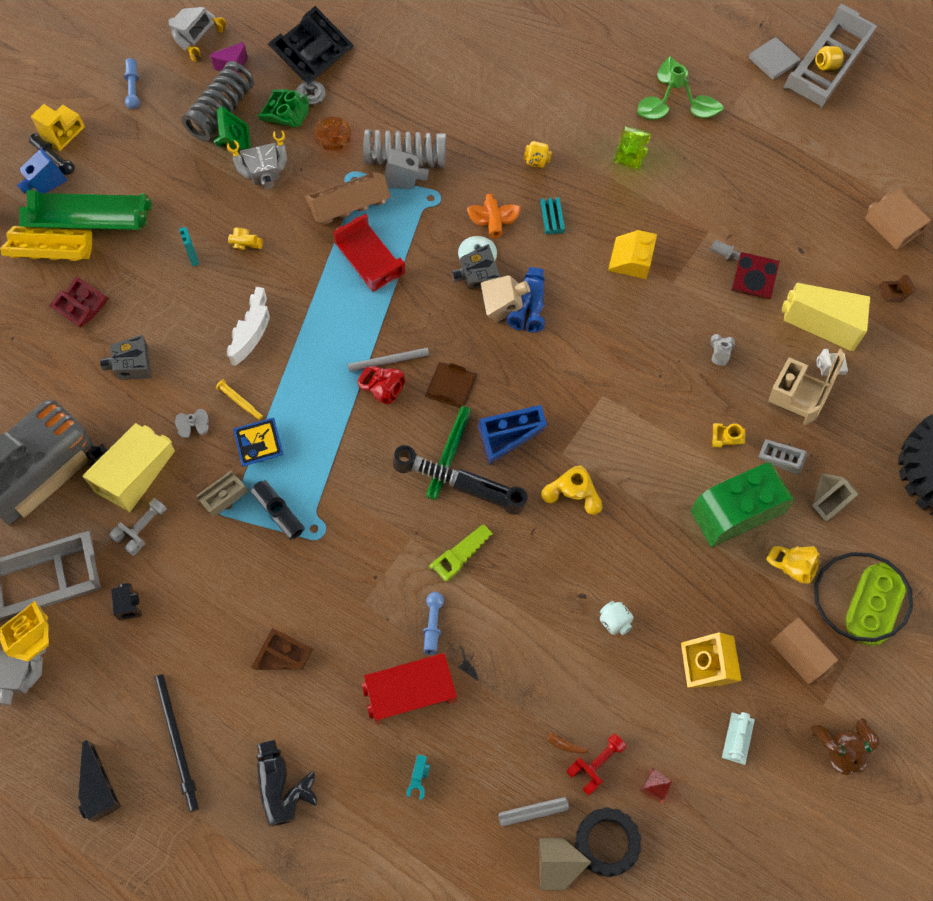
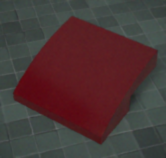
[49,276,109,328]

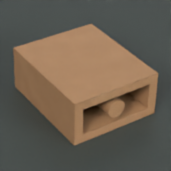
[865,189,931,250]
[770,617,838,685]

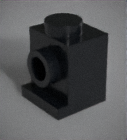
[111,583,142,621]

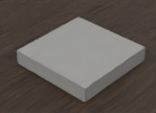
[749,37,800,80]

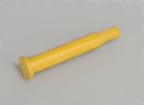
[216,379,263,420]

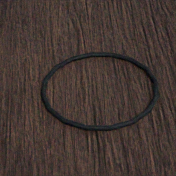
[814,552,913,642]

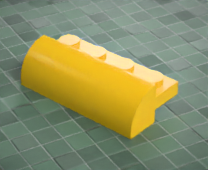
[0,226,92,261]

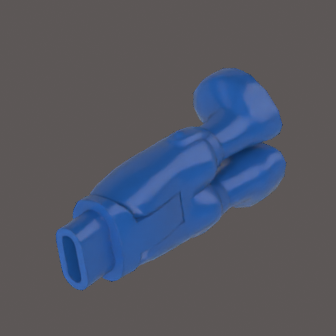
[507,267,545,333]

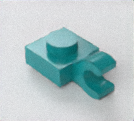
[407,754,430,801]

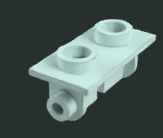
[722,712,755,765]

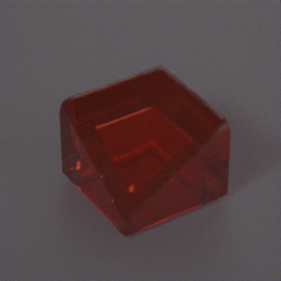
[640,768,672,803]

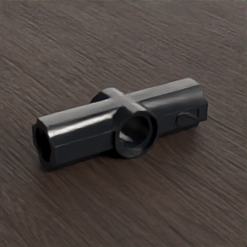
[251,480,305,540]

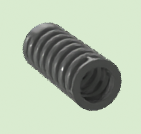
[181,61,254,141]

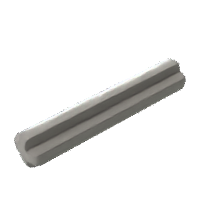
[498,797,569,826]

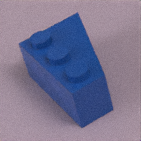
[478,405,547,465]

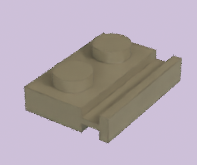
[196,471,249,517]

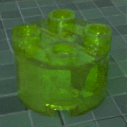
[613,126,651,170]

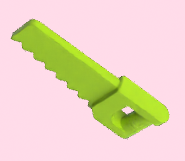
[429,525,493,582]

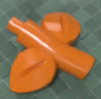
[467,194,521,238]

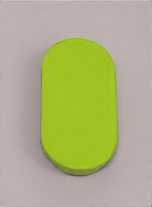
[846,563,906,646]

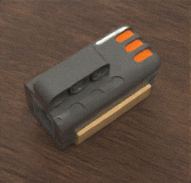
[0,400,94,526]

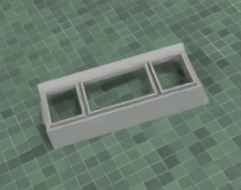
[783,3,877,108]
[0,531,102,621]

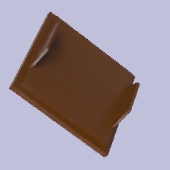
[425,362,477,408]

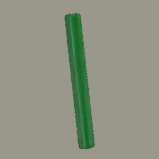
[426,406,471,500]

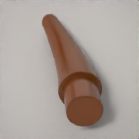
[547,732,588,753]

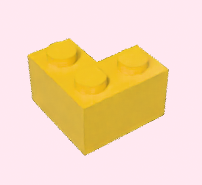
[31,104,85,152]

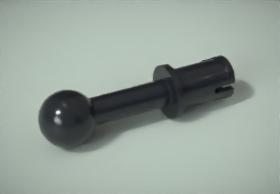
[29,133,75,175]

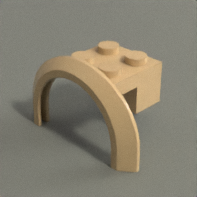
[768,349,844,425]

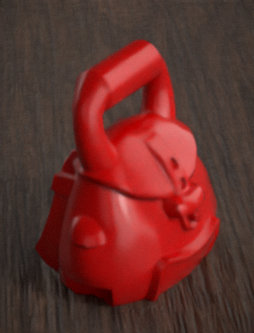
[357,366,406,405]

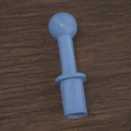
[124,58,140,109]
[423,592,444,655]

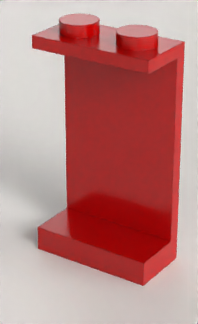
[333,214,406,292]
[361,653,457,725]

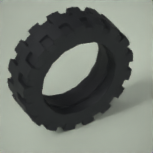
[575,807,642,877]

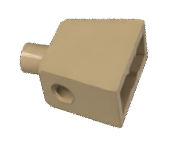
[481,276,530,323]

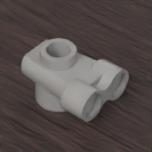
[711,334,735,366]

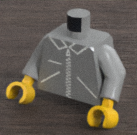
[169,7,226,62]
[227,131,287,189]

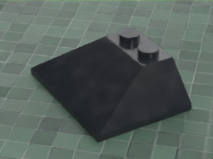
[268,6,354,85]

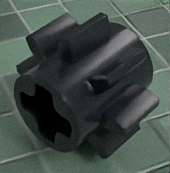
[86,444,110,468]

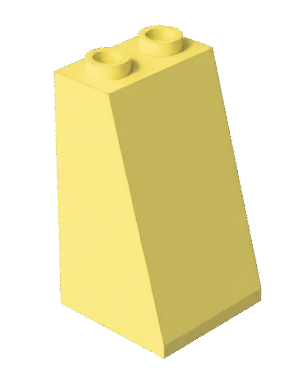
[782,283,870,351]
[82,423,175,513]

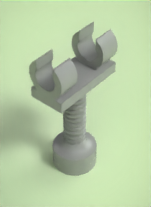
[109,498,167,556]

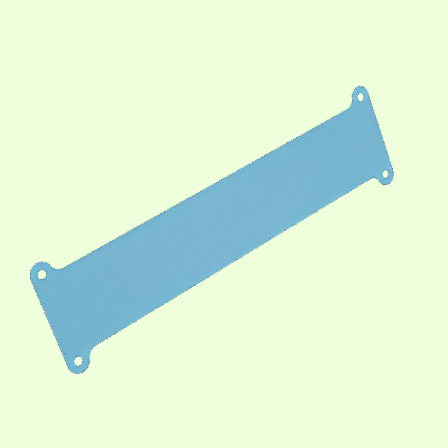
[219,171,441,540]

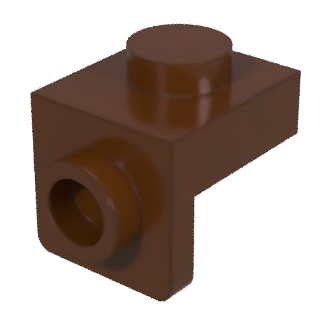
[878,275,916,302]

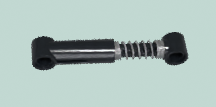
[393,445,528,515]

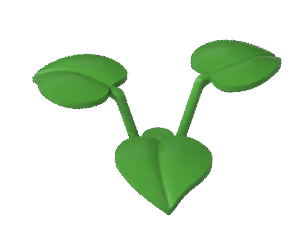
[637,56,724,120]

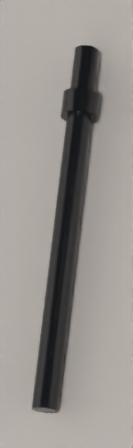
[155,674,199,813]

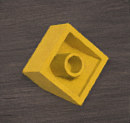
[608,230,657,279]
[681,633,742,688]

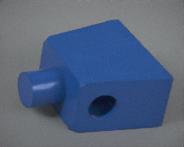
[17,148,68,194]

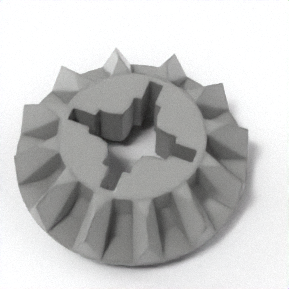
[296,81,325,106]

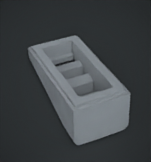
[758,439,807,475]

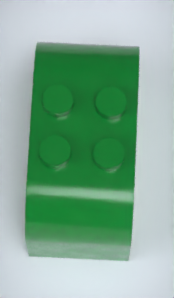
[690,462,795,547]

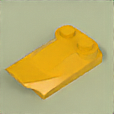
[0,601,49,662]

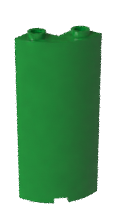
[19,190,152,230]

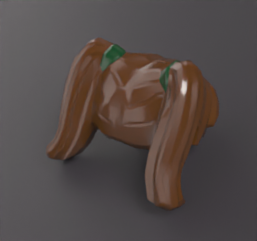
[811,718,879,775]

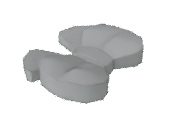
[175,409,210,439]

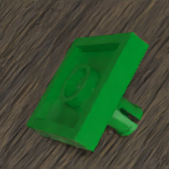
[214,106,251,153]

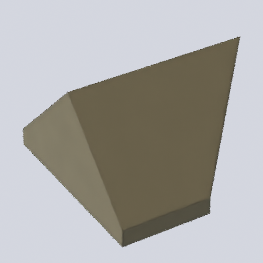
[812,473,859,522]
[539,838,591,890]

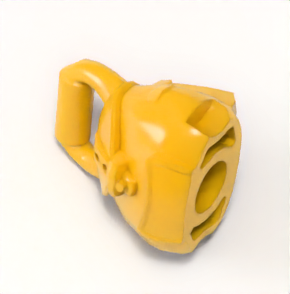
[766,546,820,584]

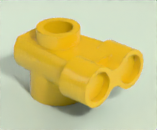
[228,228,263,250]
[712,423,745,448]

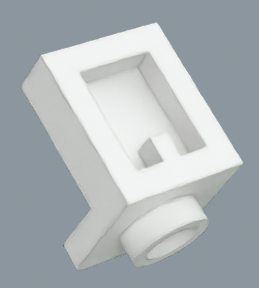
[817,349,848,376]

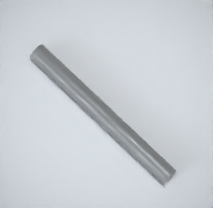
[348,348,429,372]

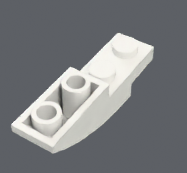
[227,287,270,366]

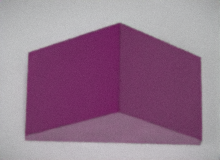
[210,42,248,74]

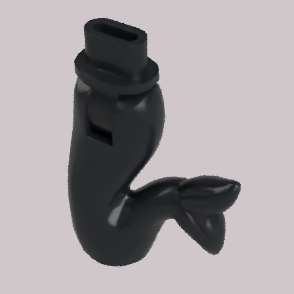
[256,740,317,827]

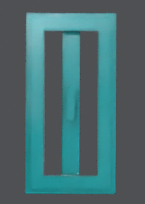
[540,197,565,234]
[179,227,199,267]

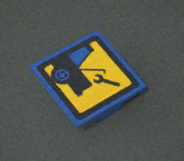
[233,417,284,467]

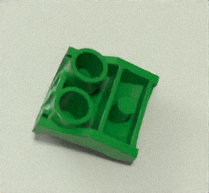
[257,89,309,127]

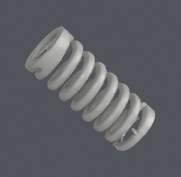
[363,129,446,168]

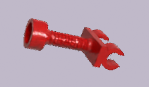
[566,733,627,796]

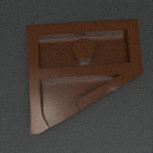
[251,628,313,670]

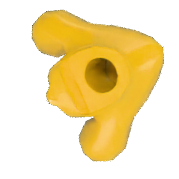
[541,465,603,515]

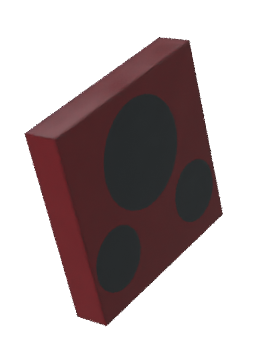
[731,252,780,300]

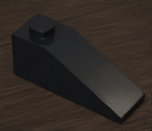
[78,740,121,822]

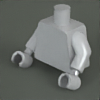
[0,648,46,706]

